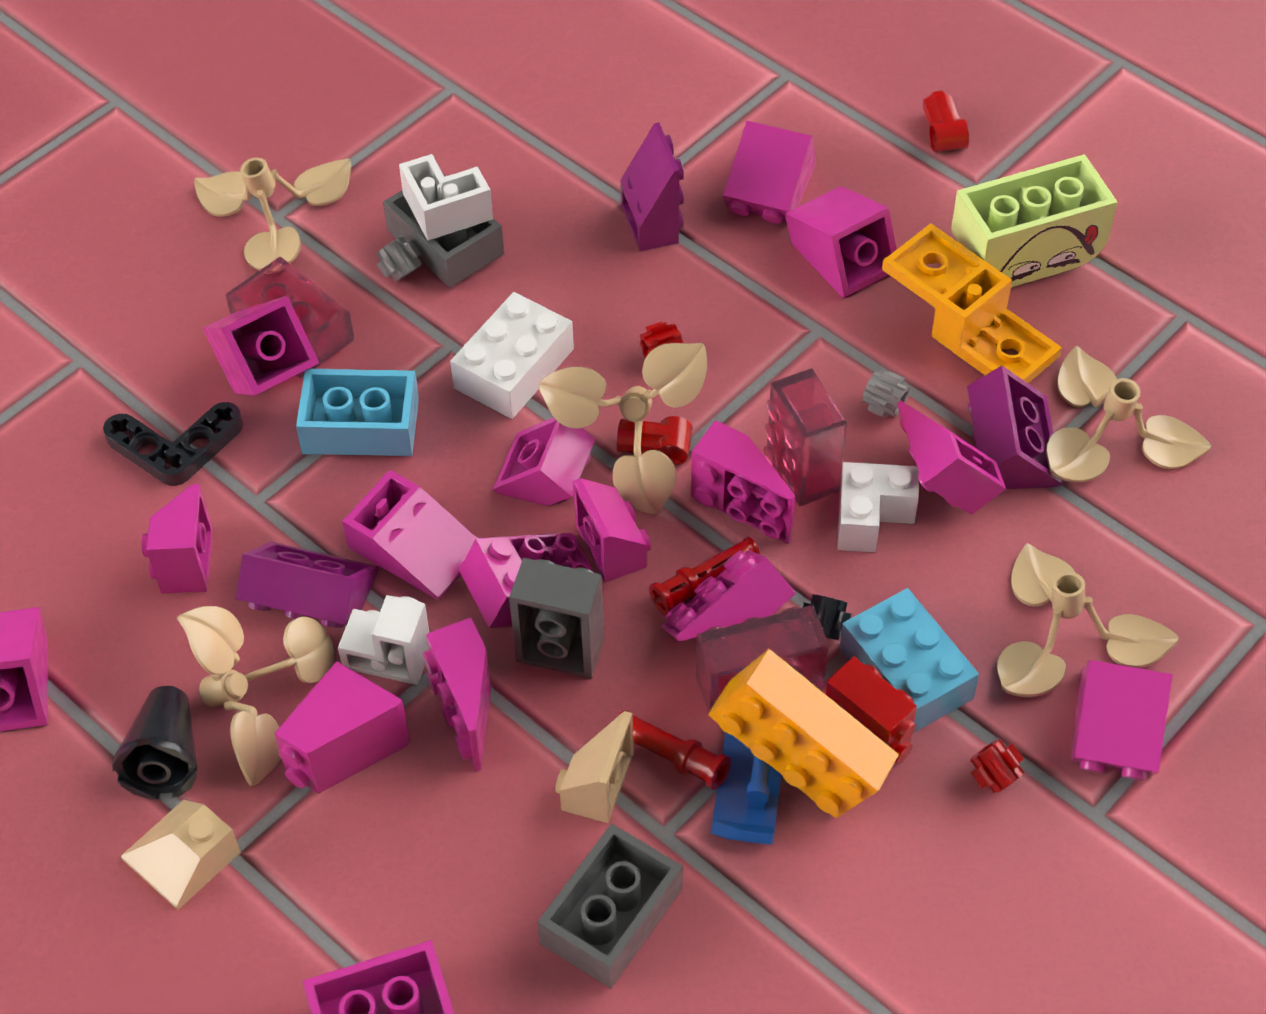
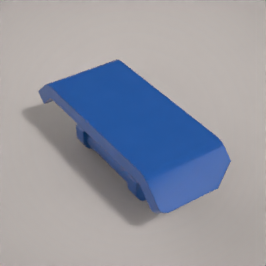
[711,732,782,844]

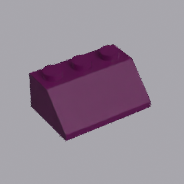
[967,366,1063,489]
[236,542,378,628]

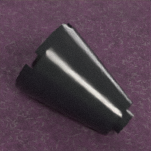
[112,686,197,799]

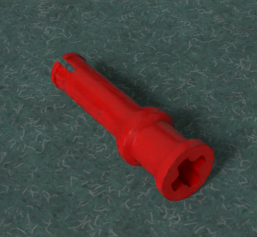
[649,537,760,616]
[616,710,731,790]

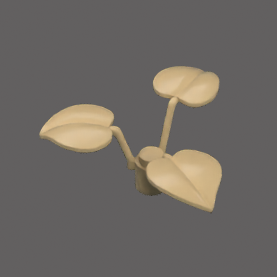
[194,157,351,272]
[539,343,707,514]
[1046,346,1211,482]
[997,543,1179,697]
[177,606,334,786]

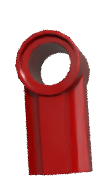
[923,90,969,153]
[616,416,693,465]

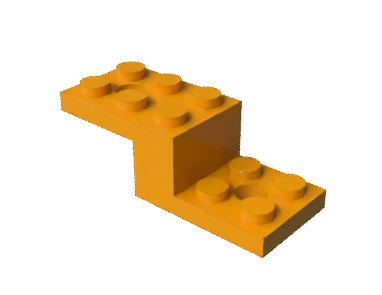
[882,223,1062,383]

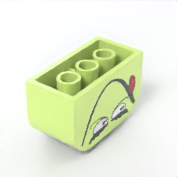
[951,154,1118,287]

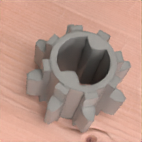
[376,236,422,282]
[862,371,910,418]

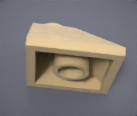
[555,711,633,823]
[121,800,241,910]

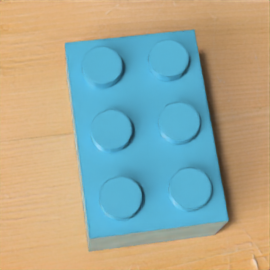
[296,369,419,456]
[839,588,979,733]

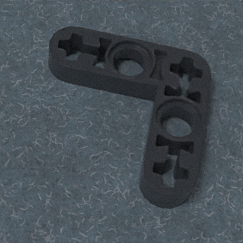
[103,402,243,486]

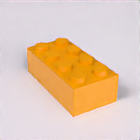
[708,649,899,818]

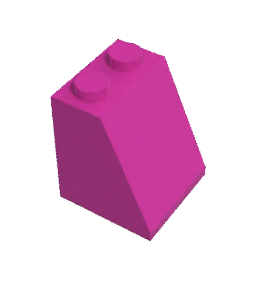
[723,120,816,224]
[785,186,897,298]
[202,296,319,396]
[0,607,48,731]
[1071,660,1173,781]
[274,661,410,794]

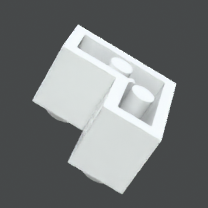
[399,154,493,241]
[838,462,919,552]
[338,595,430,685]

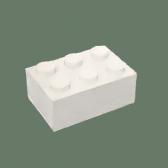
[450,292,574,419]

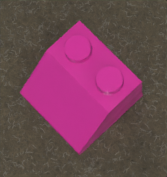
[493,417,595,506]
[573,478,651,582]
[141,484,213,594]

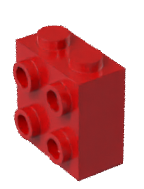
[825,656,917,764]

